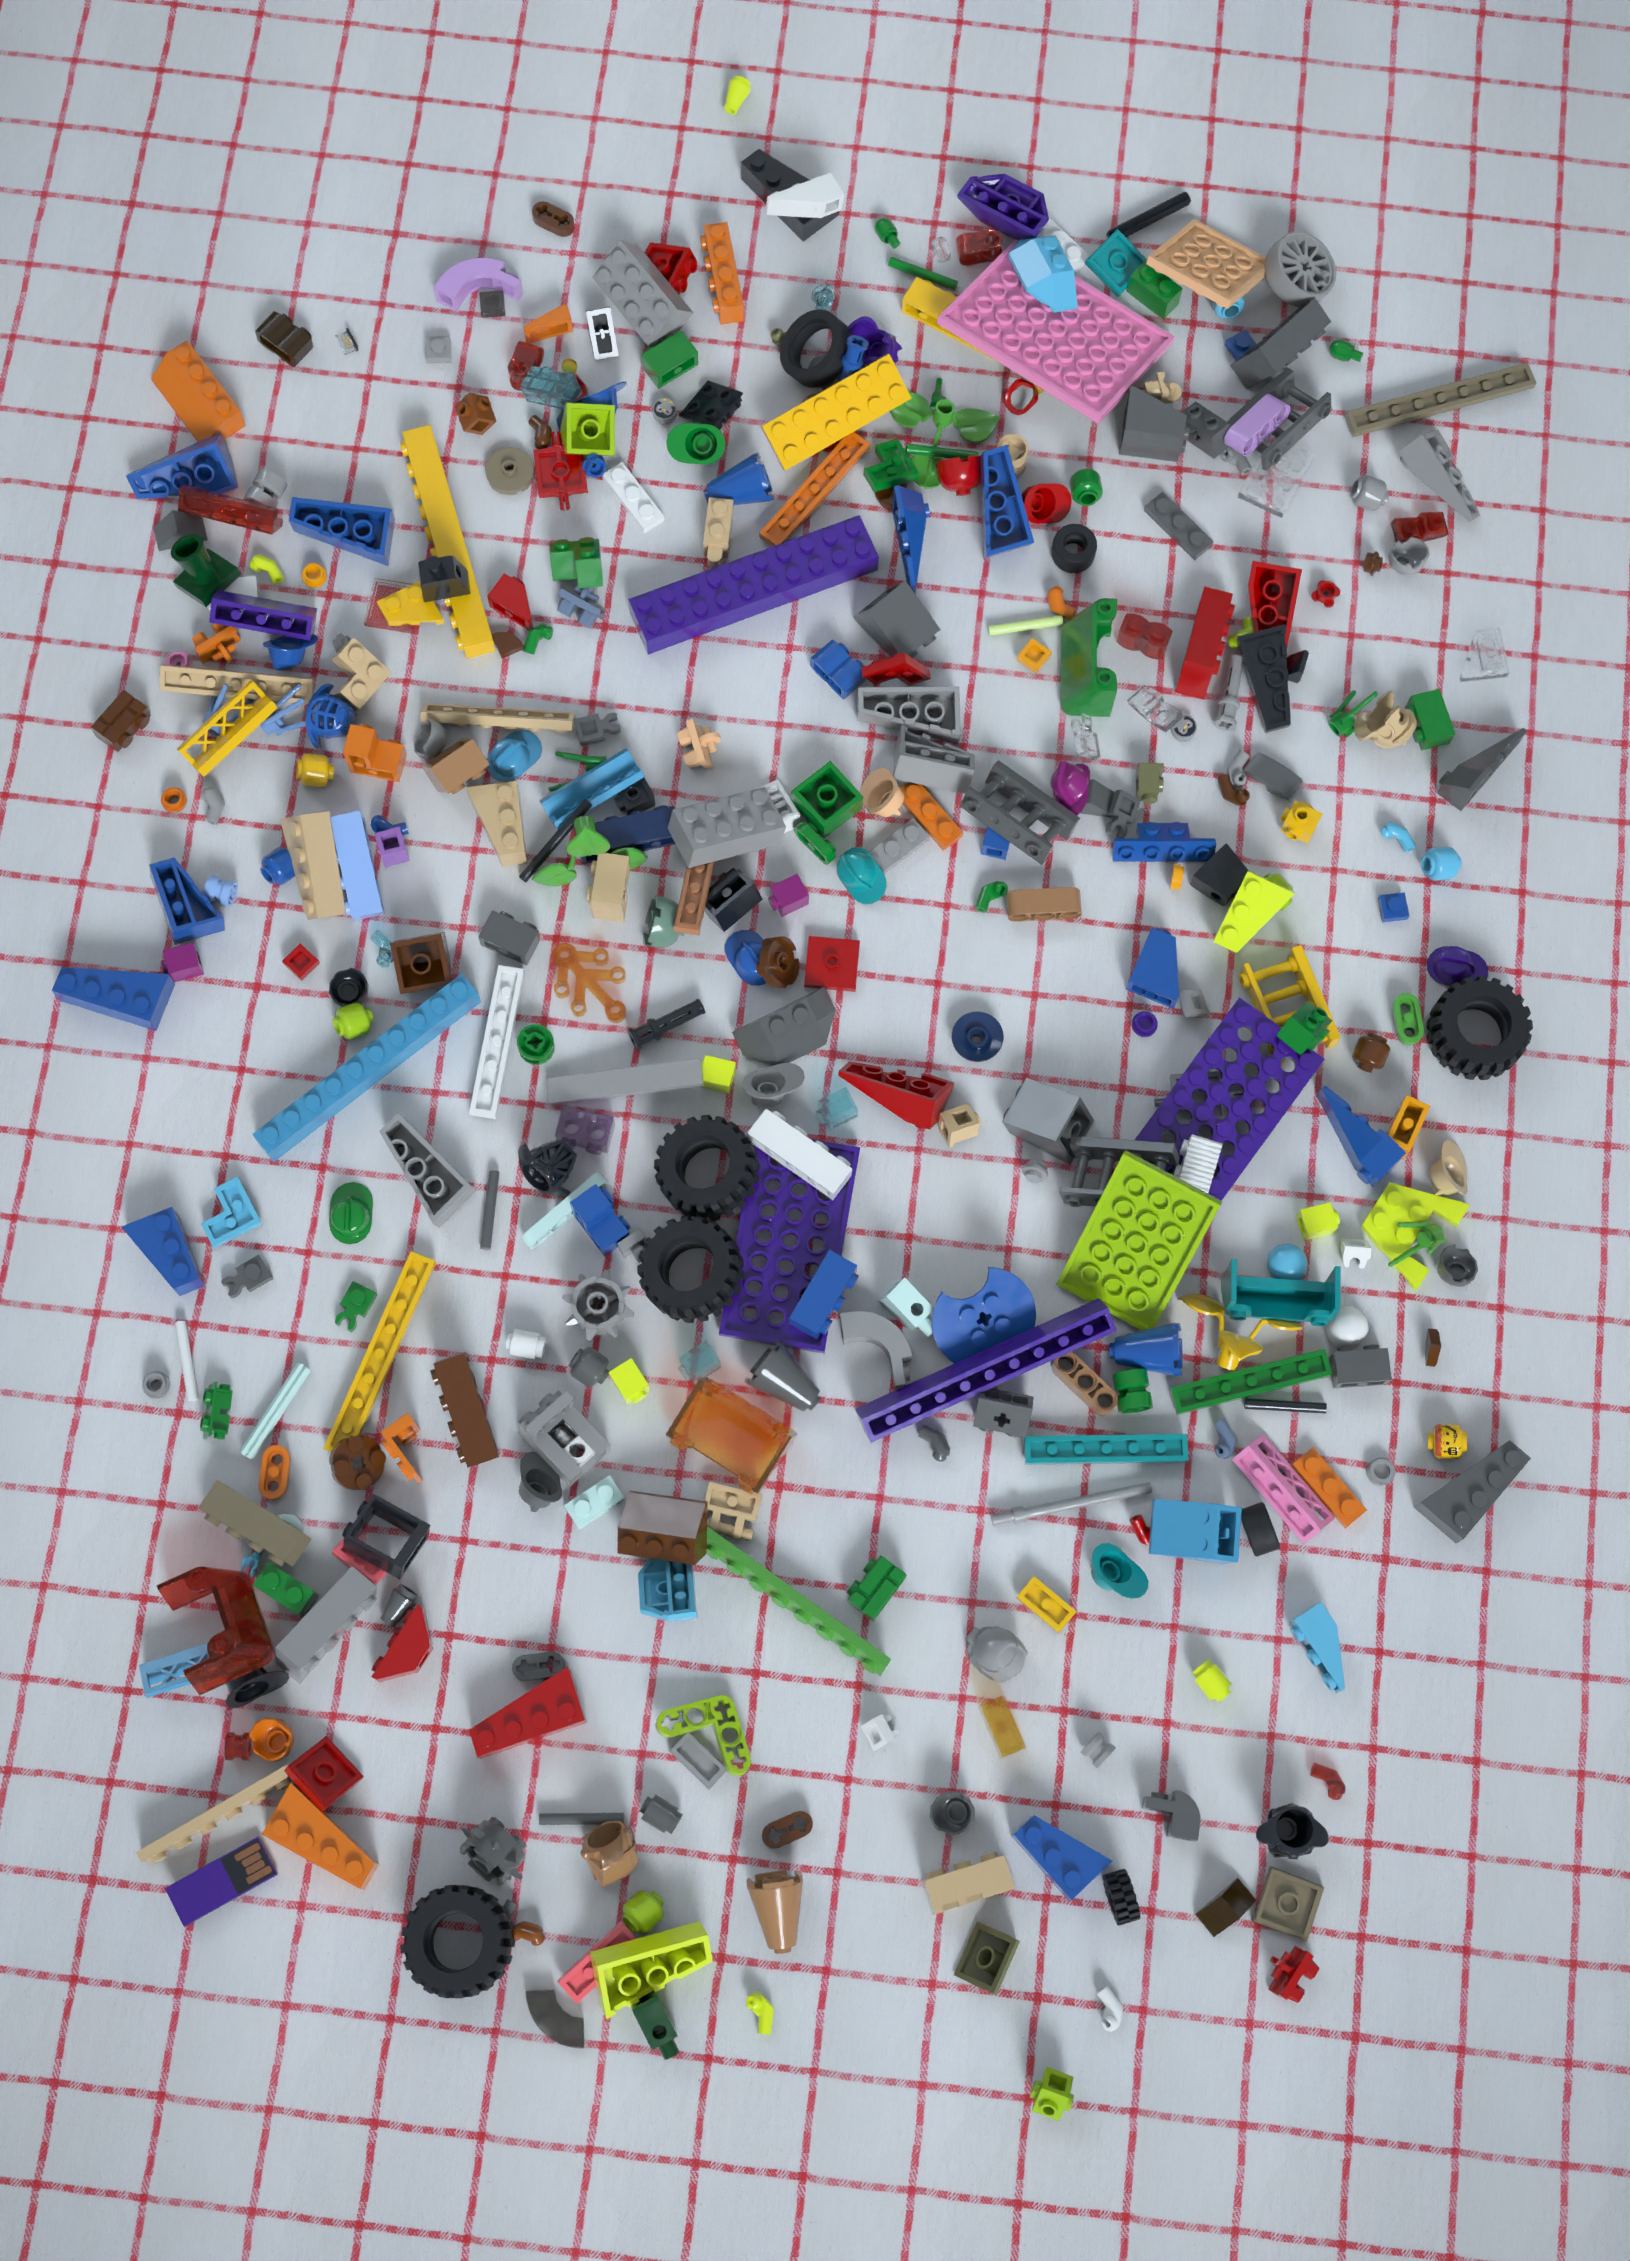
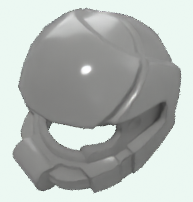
[965,1626,1028,1682]

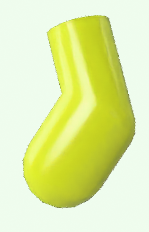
[746,1992,774,2035]

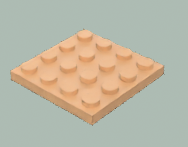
[1146,219,1266,309]

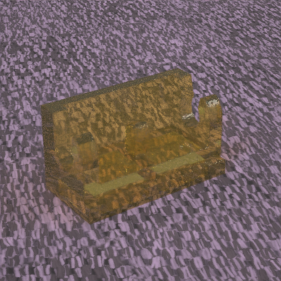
[978,1696,1026,1759]

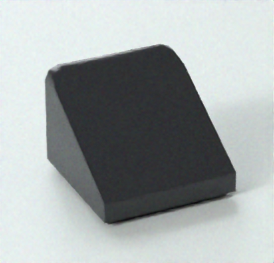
[1286,650,1309,683]

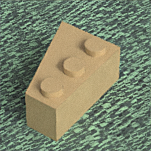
[466,781,527,866]
[922,1852,1015,1915]

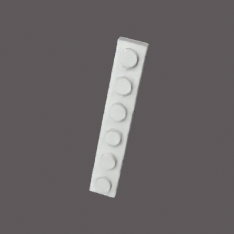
[469,965,525,1119]

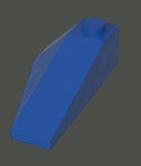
[126,434,238,499]
[892,486,930,594]
[1317,1086,1406,1187]

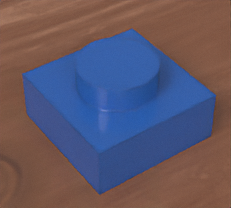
[1225,329,1256,360]
[1378,892,1409,923]

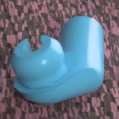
[1380,822,1416,853]

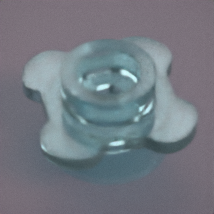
[811,284,835,309]

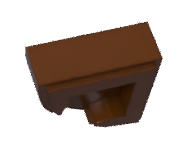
[874,485,898,511]
[491,632,524,658]
[1425,1328,1441,1367]

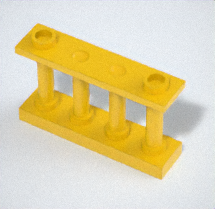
[1239,945,1341,1065]

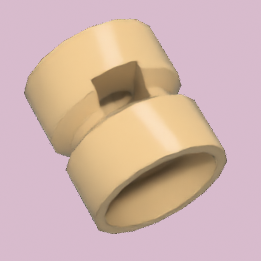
[997,434,1029,478]

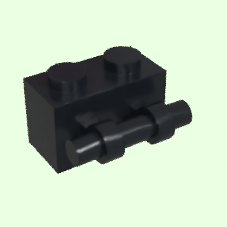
[705,867,763,932]

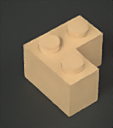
[331,637,392,711]
[587,853,631,923]

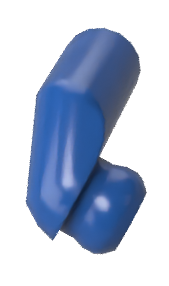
[371,815,409,835]

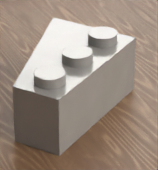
[893,724,975,794]

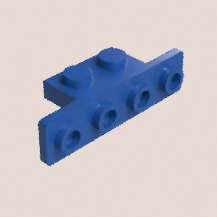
[1112,822,1216,862]

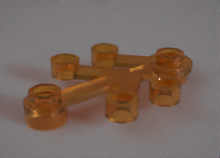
[552,943,626,1023]

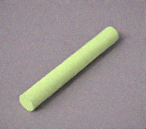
[988,615,1063,636]

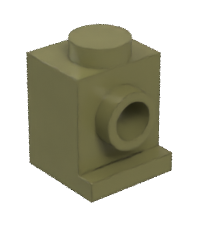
[1136,763,1164,804]

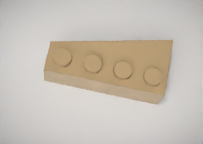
[280,811,346,920]

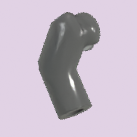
[918,1424,950,1462]

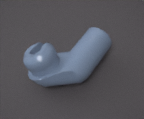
[1213,1418,1237,1459]

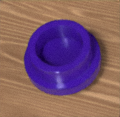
[1131,1011,1158,1037]

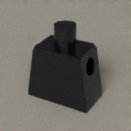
[418,556,471,603]
[1189,843,1248,906]

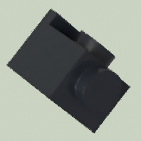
[614,777,655,816]

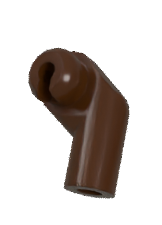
[528,415,552,449]
[1217,774,1250,806]

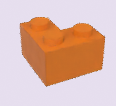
[343,724,407,782]

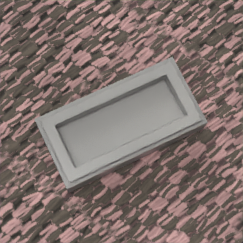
[668,1732,727,1790]

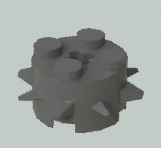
[460,1817,526,1886]

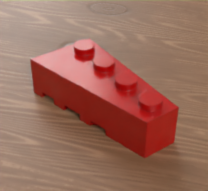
[1175,586,1235,700]
[469,1667,587,1759]

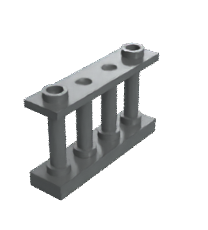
[1227,367,1332,471]
[960,760,1080,865]
[1059,1136,1180,1207]

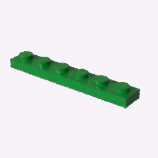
[1169,1349,1333,1415]

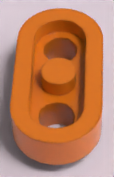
[258,1445,291,1501]

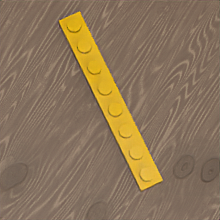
[323,1251,436,1452]

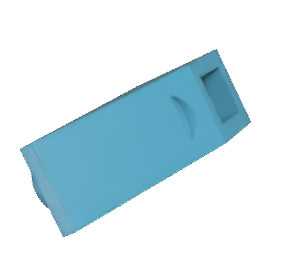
[1289,1602,1345,1693]

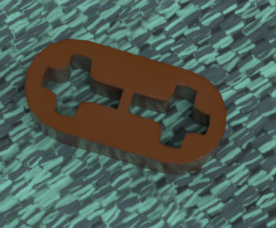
[532,201,575,237]
[762,1811,813,1849]

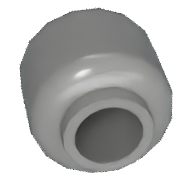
[1350,475,1389,511]

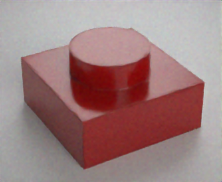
[282,943,320,981]

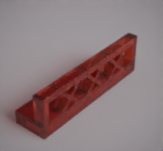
[178,484,283,535]

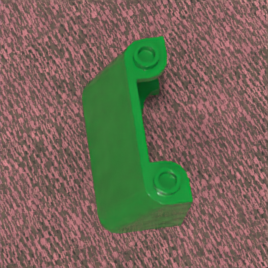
[1060,598,1117,717]

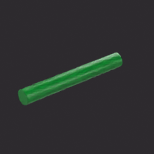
[888,257,958,290]
[905,443,979,459]

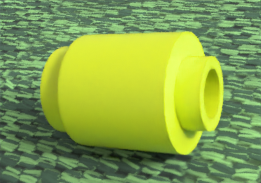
[1192,1659,1232,1702]

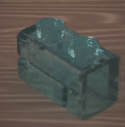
[520,366,581,410]

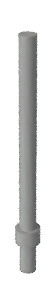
[991,1482,1152,1526]

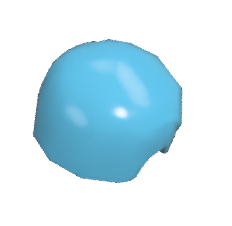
[1267,1244,1308,1280]

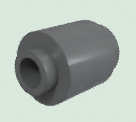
[639,1794,683,1834]

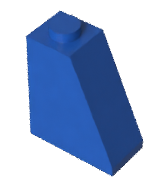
[1126,928,1179,1009]

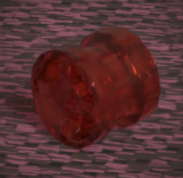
[224,1732,252,1761]

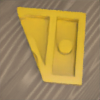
[377,581,444,626]

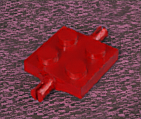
[533,431,588,511]

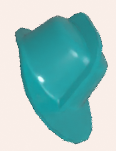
[837,847,887,904]
[1090,1543,1148,1599]

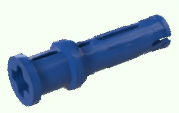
[838,336,869,382]

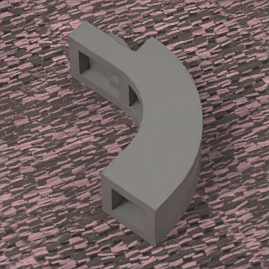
[839,1311,912,1391]

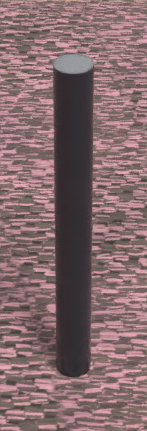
[519,799,592,883]

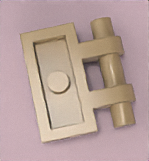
[705,1482,762,1541]

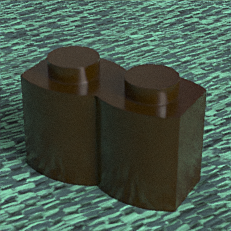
[255,311,313,367]

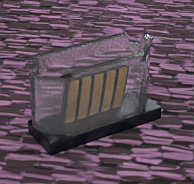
[335,328,359,355]

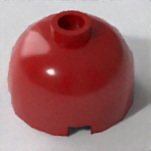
[935,456,981,496]

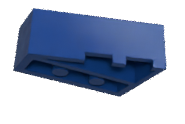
[149,858,225,945]

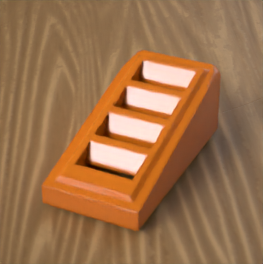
[523,304,573,344]

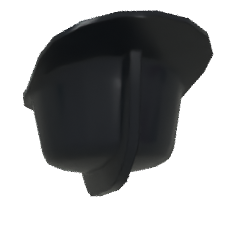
[225,1663,289,1708]

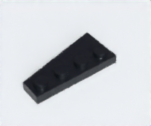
[1236,624,1291,733]

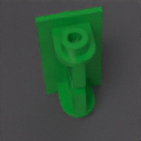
[200,1381,233,1440]

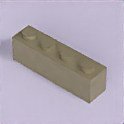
[198,1480,311,1567]

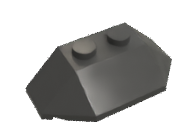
[732,986,836,1066]

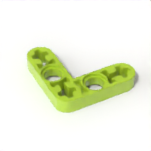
[655,1695,751,1776]

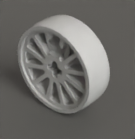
[1265,232,1336,307]

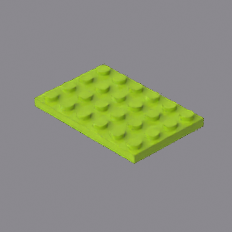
[1056,1150,1223,1330]

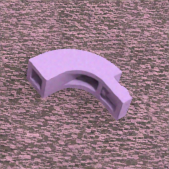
[434,258,523,311]

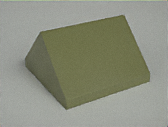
[954,1922,1020,1995]

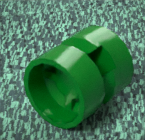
[1112,1369,1153,1414]

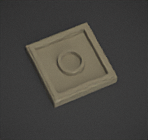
[1252,1866,1324,1942]

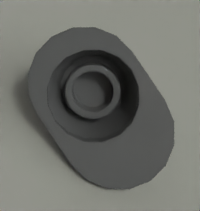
[519,1452,562,1512]

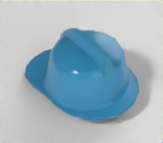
[487,730,542,782]

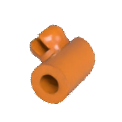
[1047,586,1076,620]

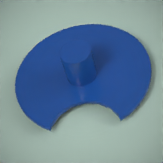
[931,1267,1036,1363]

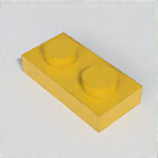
[1016,1576,1077,1634]

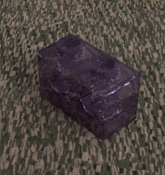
[555,1105,615,1155]

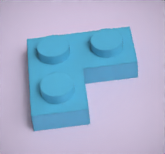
[201,1176,262,1249]

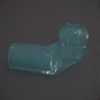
[370,930,393,968]

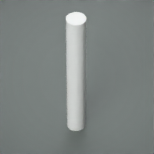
[175,1321,198,1401]

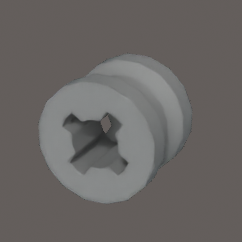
[1081,1732,1116,1768]

